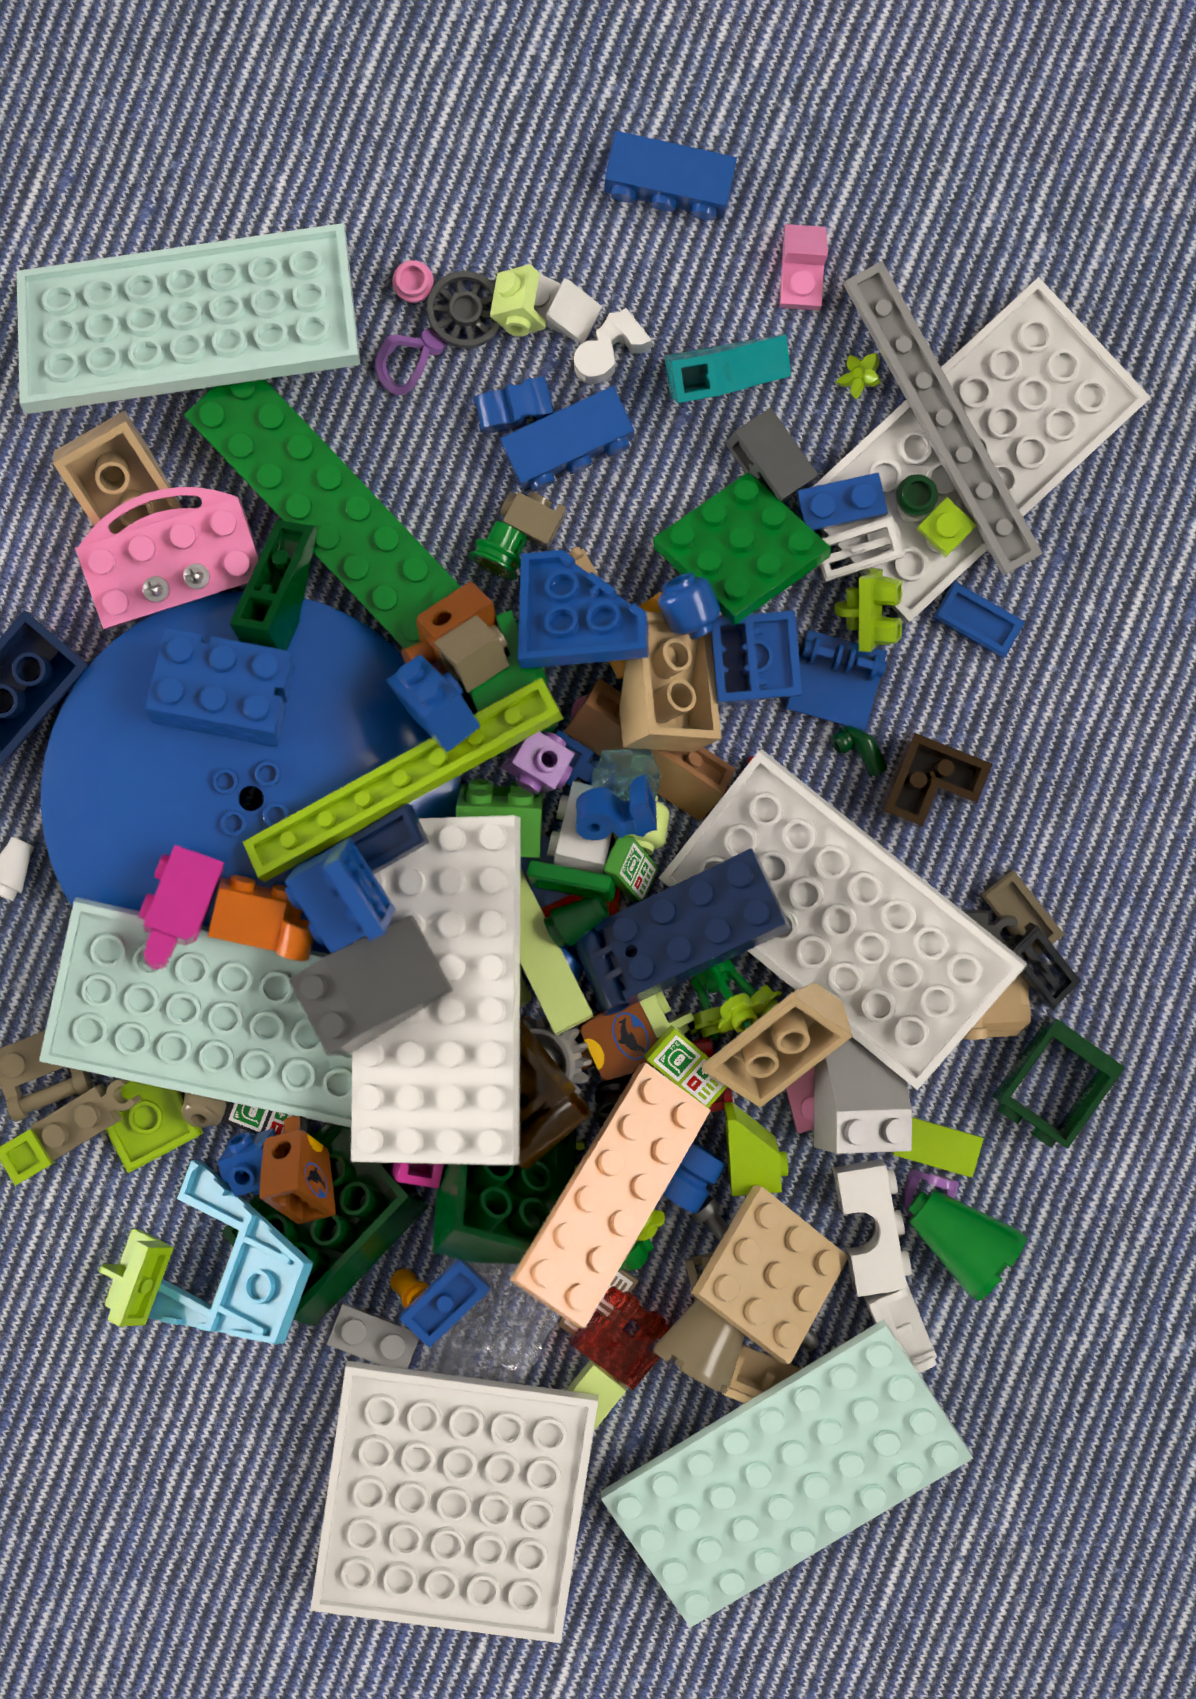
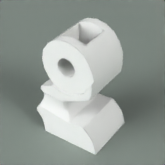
[574,308,652,384]

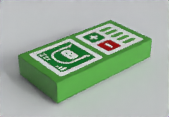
[603,835,658,903]

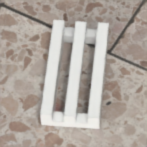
[819,517,905,583]

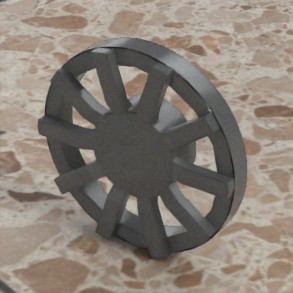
[427,271,501,349]

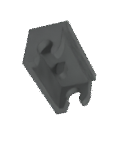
[726,407,818,503]

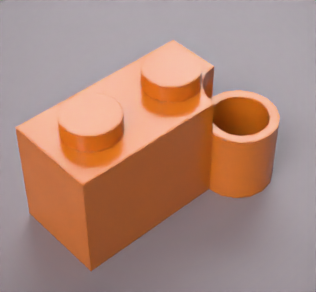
[208,875,314,961]

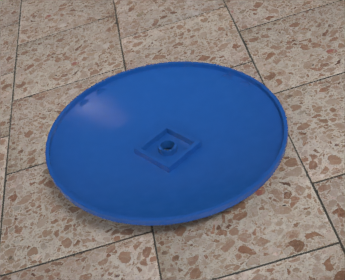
[41,591,461,954]

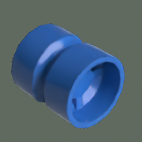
[662,1141,728,1214]

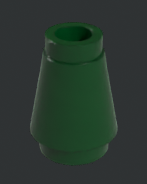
[544,894,610,948]

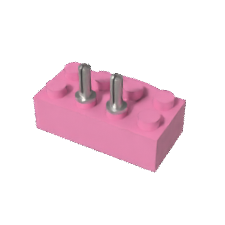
[75,487,260,629]

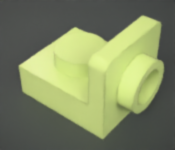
[640,991,695,1038]

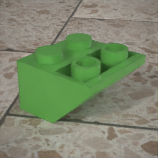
[456,779,543,858]

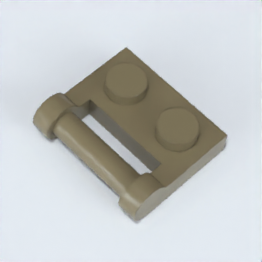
[0,1030,94,1122]

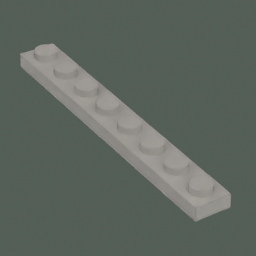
[844,261,1043,576]

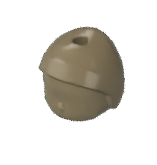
[181,1092,227,1128]

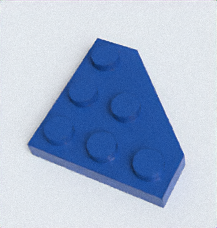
[518,550,649,669]

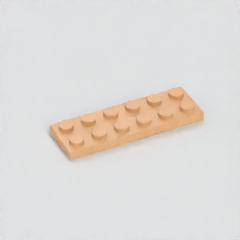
[510,1063,711,1328]

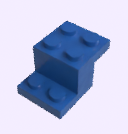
[710,610,803,707]
[285,837,395,954]

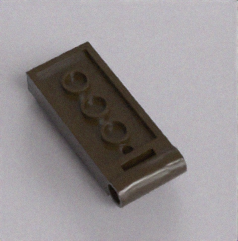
[517,1019,590,1169]

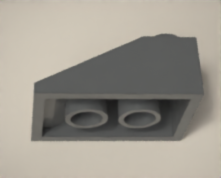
[289,915,453,1056]

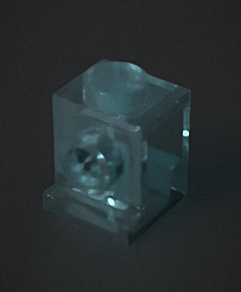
[592,749,661,802]

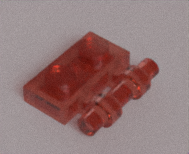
[569,1286,670,1390]

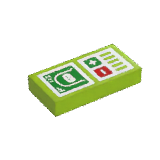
[644,1025,727,1108]

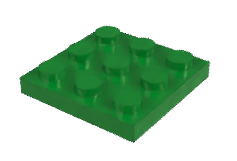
[653,472,831,625]

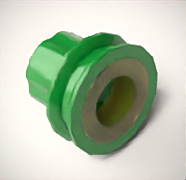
[469,521,527,580]

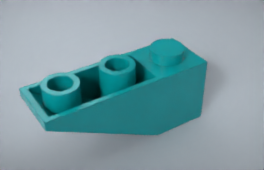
[664,334,791,403]

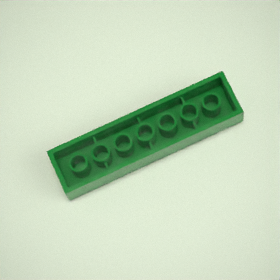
[184,379,461,649]

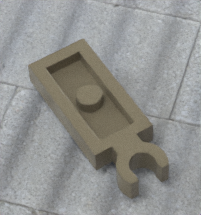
[31,1078,142,1161]

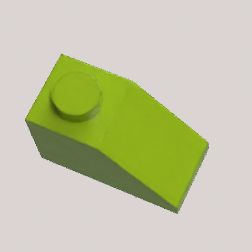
[724,1102,788,1196]

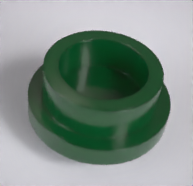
[896,474,938,517]

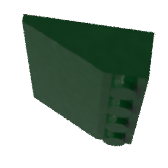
[221,1122,429,1326]
[432,1129,576,1264]

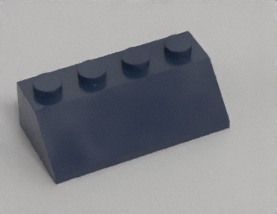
[0,610,90,769]

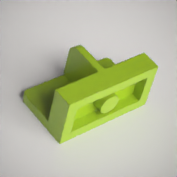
[99,1229,174,1327]

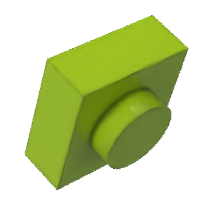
[916,497,977,558]
[0,1128,55,1186]

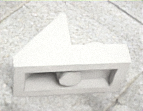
[534,274,602,344]

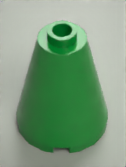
[907,1189,1027,1301]

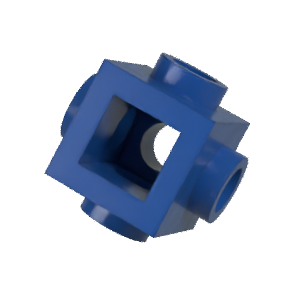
[218,1128,277,1197]

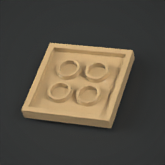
[691,1186,849,1364]

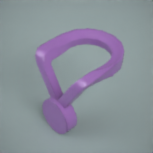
[375,329,446,396]
[903,1169,959,1217]

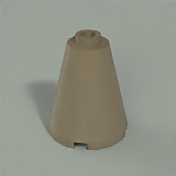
[653,1298,745,1394]

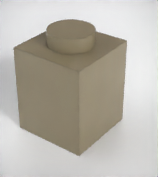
[434,615,509,693]

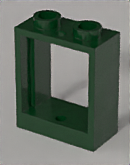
[992,1016,1125,1149]

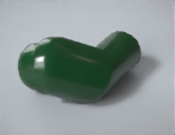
[831,726,888,776]

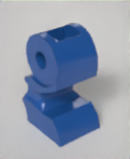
[473,376,554,433]
[576,774,657,841]

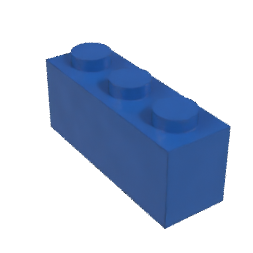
[604,130,737,221]
[500,386,635,492]

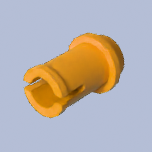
[390,1268,429,1309]

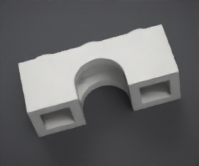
[832,1159,912,1297]

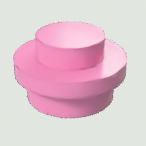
[392,260,434,303]

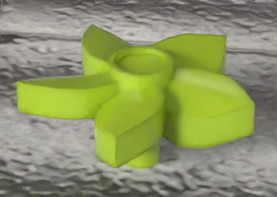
[835,353,882,400]

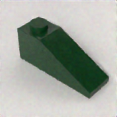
[229,520,317,651]

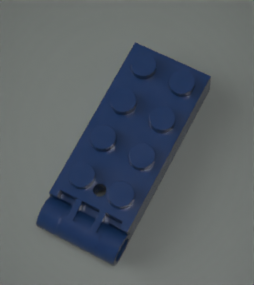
[574,848,792,1016]

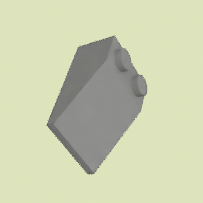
[814,1037,912,1154]

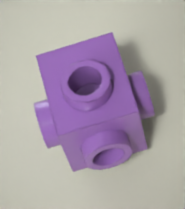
[501,731,575,795]

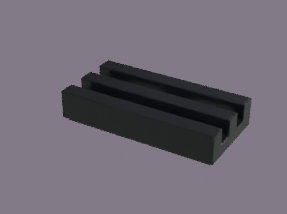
[1006,922,1081,1010]

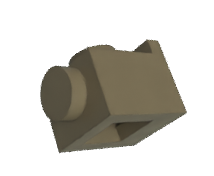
[500,491,567,550]

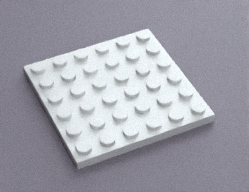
[310,1361,598,1643]

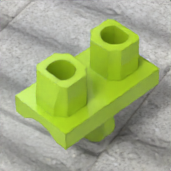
[834,568,903,652]

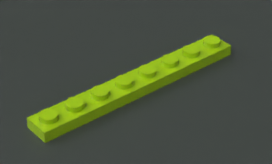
[243,678,563,882]

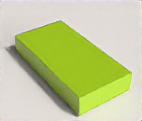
[891,1117,984,1178]

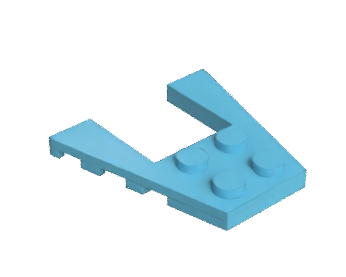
[148,1160,313,1344]

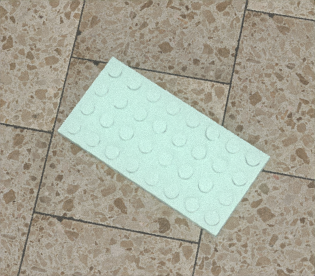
[17,223,361,414]
[39,897,352,1128]
[600,1319,973,1628]

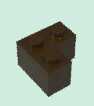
[877,733,993,827]

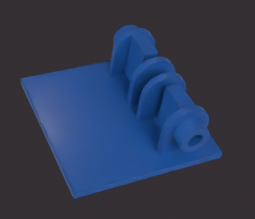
[786,630,887,731]

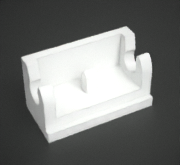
[863,1281,937,1373]

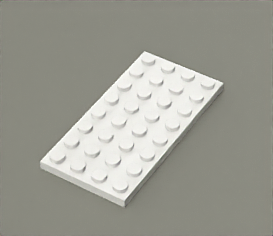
[796,277,1151,624]
[659,749,1026,1090]
[351,816,521,1165]

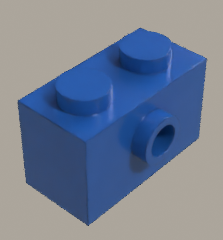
[386,655,481,753]

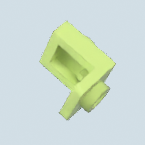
[490,264,546,336]

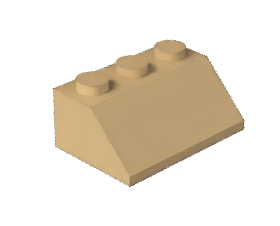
[702,982,853,1108]

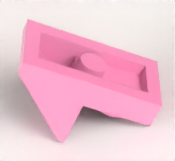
[779,224,828,311]

